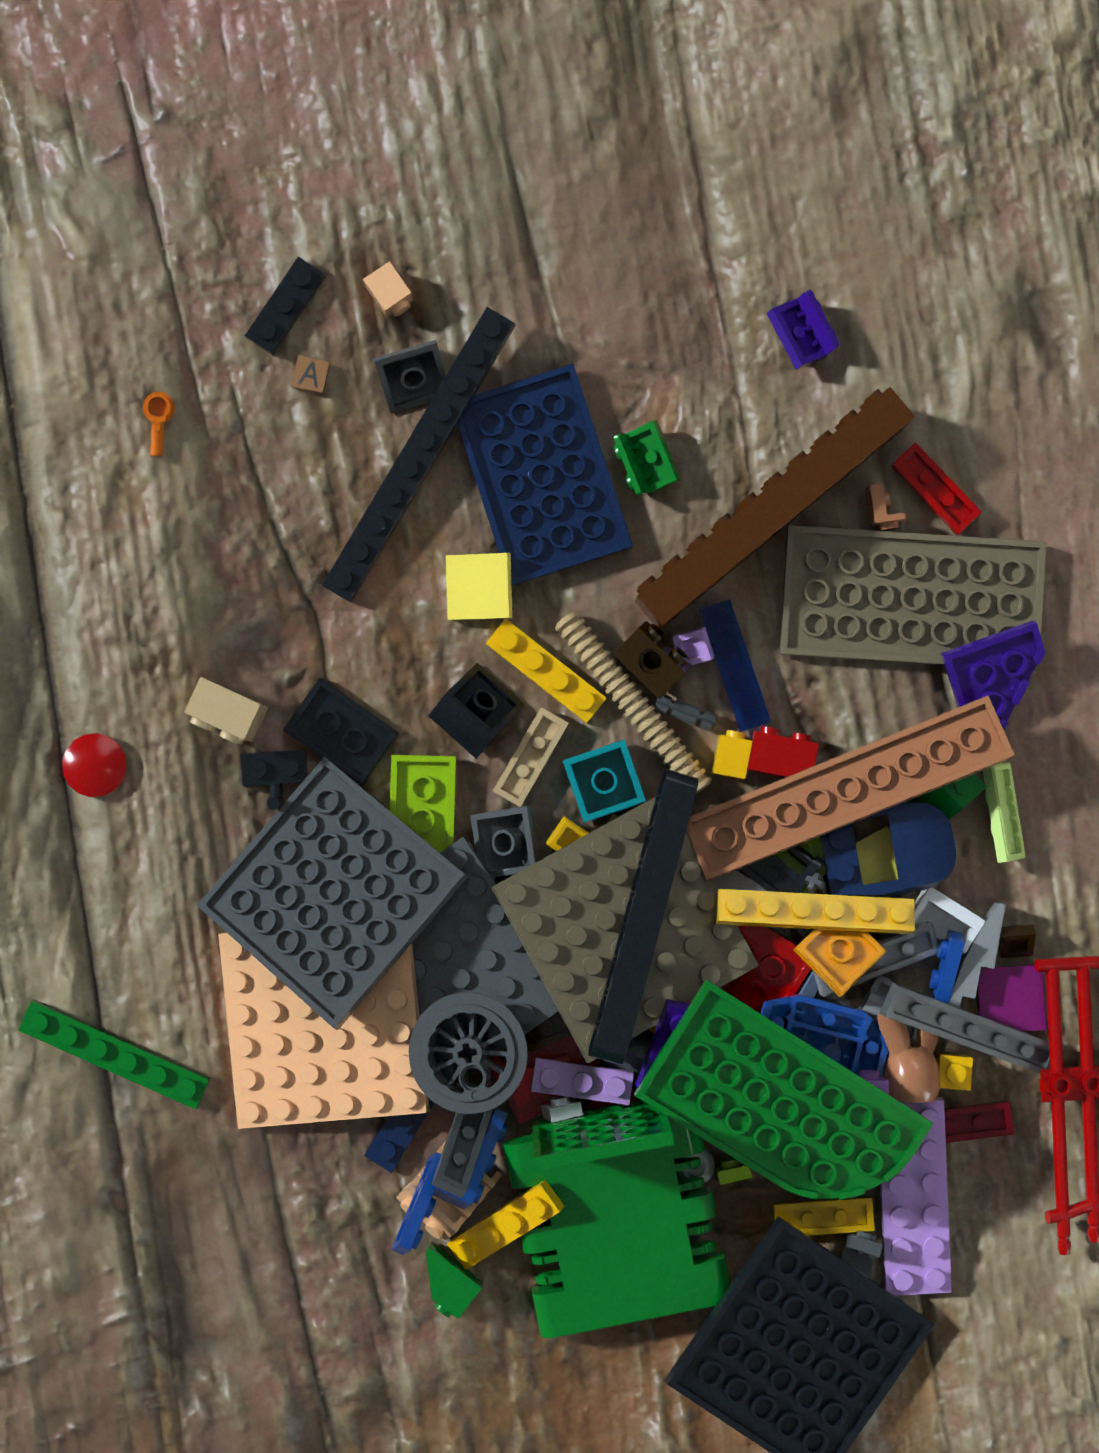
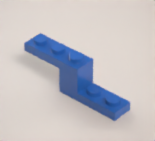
[391,1108,508,1255]

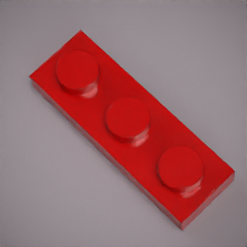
[891,442,982,536]

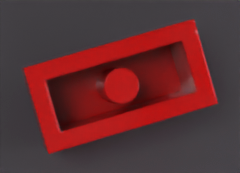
[747,726,819,778]

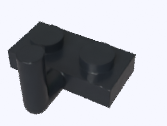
[240,749,308,810]

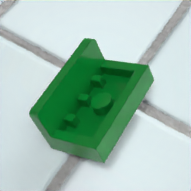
[613,420,681,496]

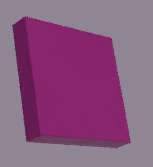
[977,965,1046,1031]

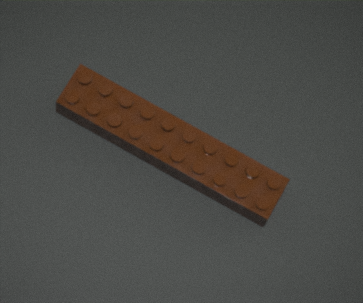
[635,387,915,629]

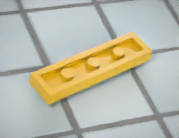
[485,618,607,724]
[447,1179,565,1270]

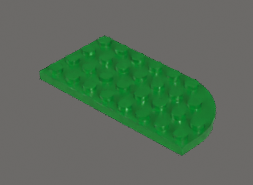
[634,979,934,1200]

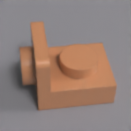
[865,483,907,531]

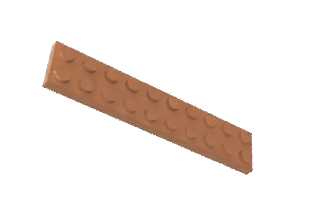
[686,696,1015,881]

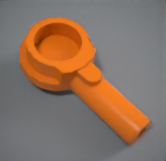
[143,392,175,457]

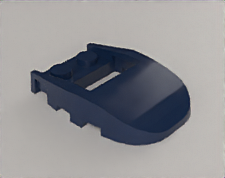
[820,802,956,898]

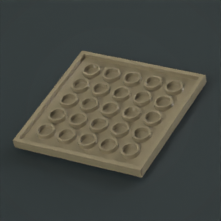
[491,796,759,1063]

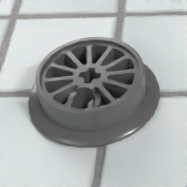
[409,992,527,1114]

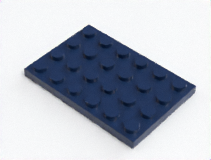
[458,364,633,587]

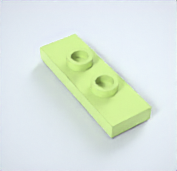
[983,762,1025,863]

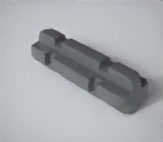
[654,695,717,731]
[805,872,830,895]

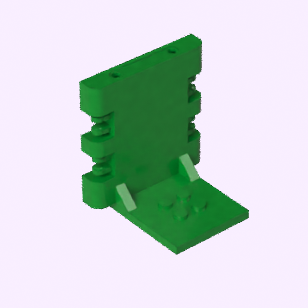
[502,1100,731,1338]

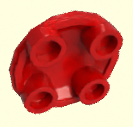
[62,733,127,797]

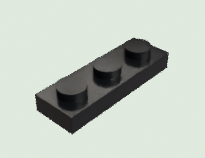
[245,256,326,356]

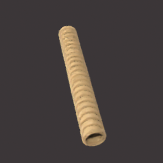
[555,610,712,795]

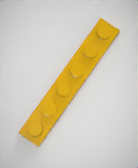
[716,889,915,934]

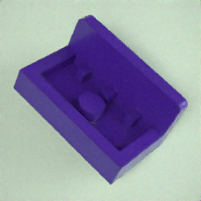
[766,290,840,370]

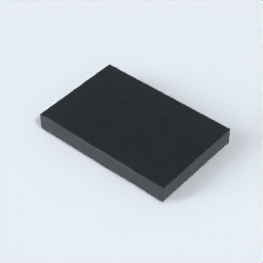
[283,678,399,786]

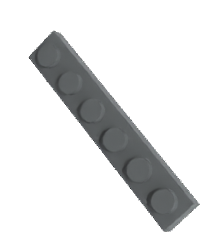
[880,982,1050,1073]

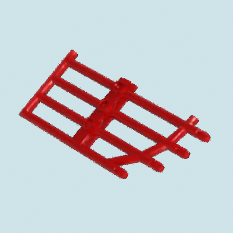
[1034,956,1099,1255]

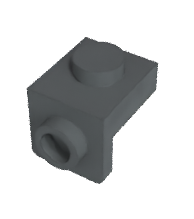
[840,1231,883,1277]

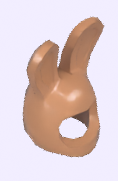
[877,1013,940,1103]

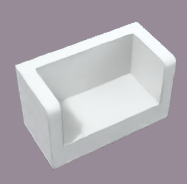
[914,887,986,954]

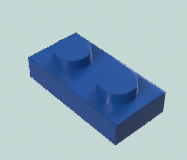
[929,930,965,1003]

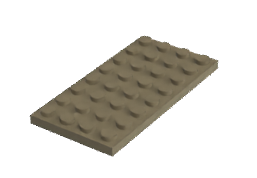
[779,525,1046,671]

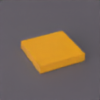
[793,929,887,998]

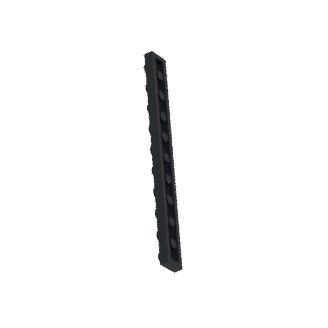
[322,307,516,602]

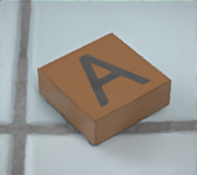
[291,355,330,395]

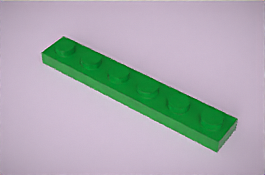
[18,1000,211,1110]

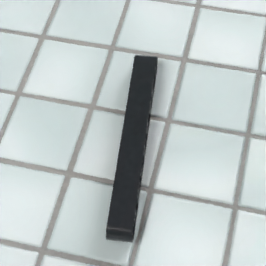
[588,769,698,1065]

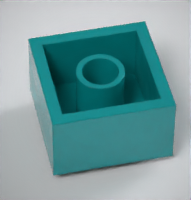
[562,739,646,823]

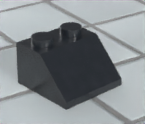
[428,663,525,759]

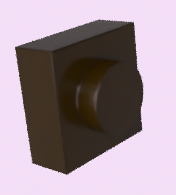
[998,924,1036,958]

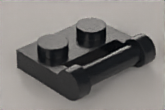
[741,845,825,893]

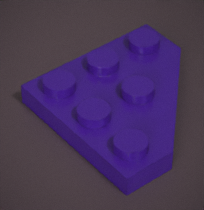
[941,620,1046,731]

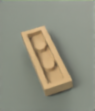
[493,707,569,807]

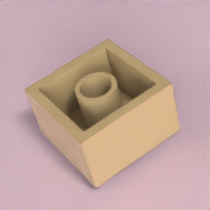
[184,677,269,745]

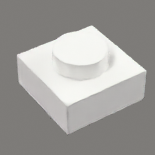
[541,1096,583,1122]

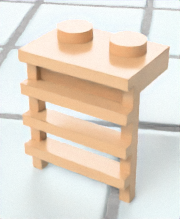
[396,1141,502,1241]

